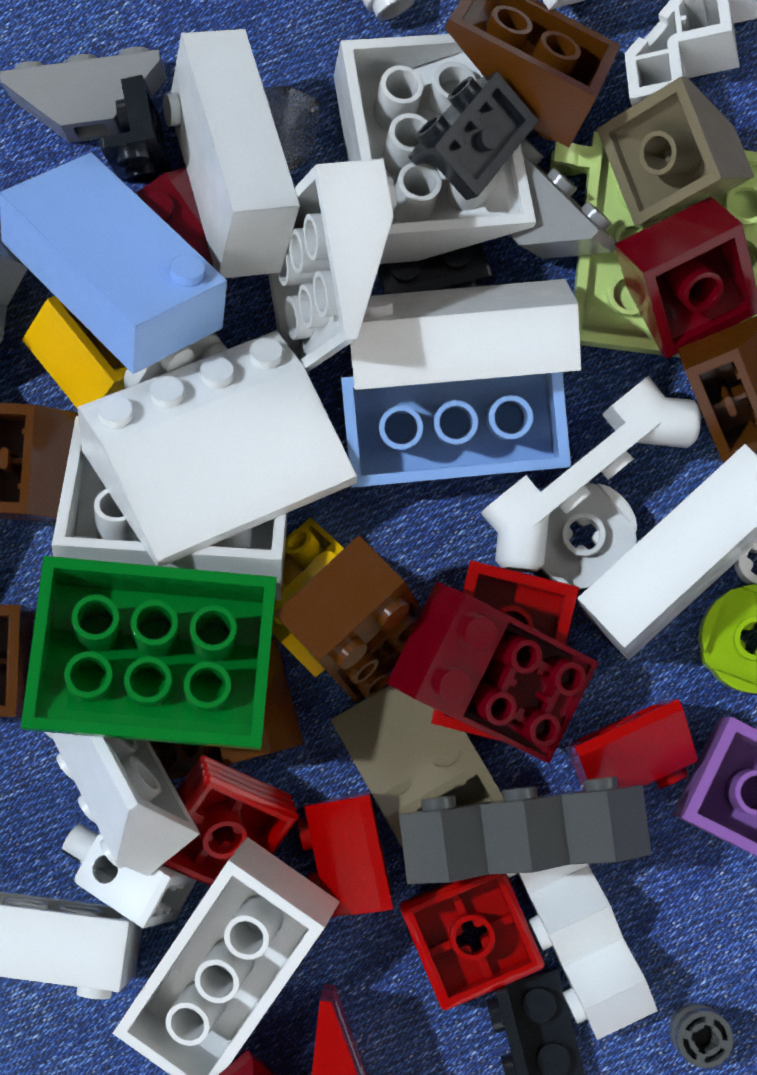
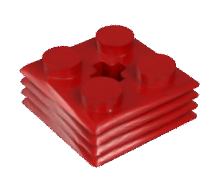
[163,756,299,886]
[400,874,544,1010]

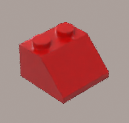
[564,699,698,789]
[297,791,393,917]

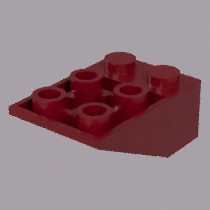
[387,581,599,764]

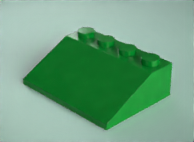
[21,556,277,750]

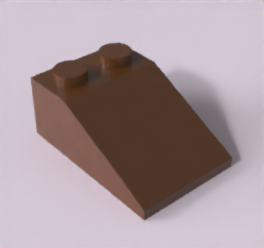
[445,0,621,148]

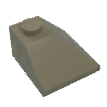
[597,77,755,227]

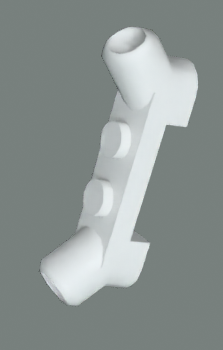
[481,376,701,572]

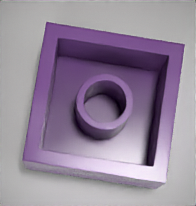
[672,716,757,857]

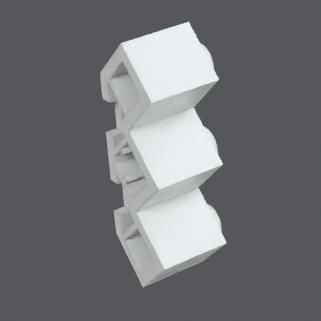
[624,0,757,106]
[507,864,658,1040]

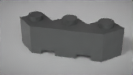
[399,776,652,884]

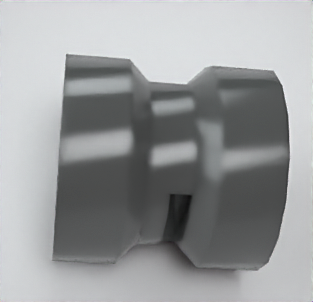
[669,1002,734,1068]

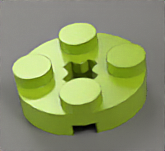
[698,584,757,694]

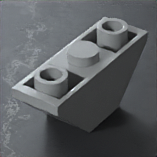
[0,47,166,143]
[509,138,617,259]

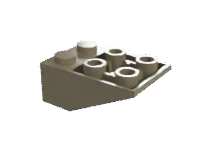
[331,685,503,849]

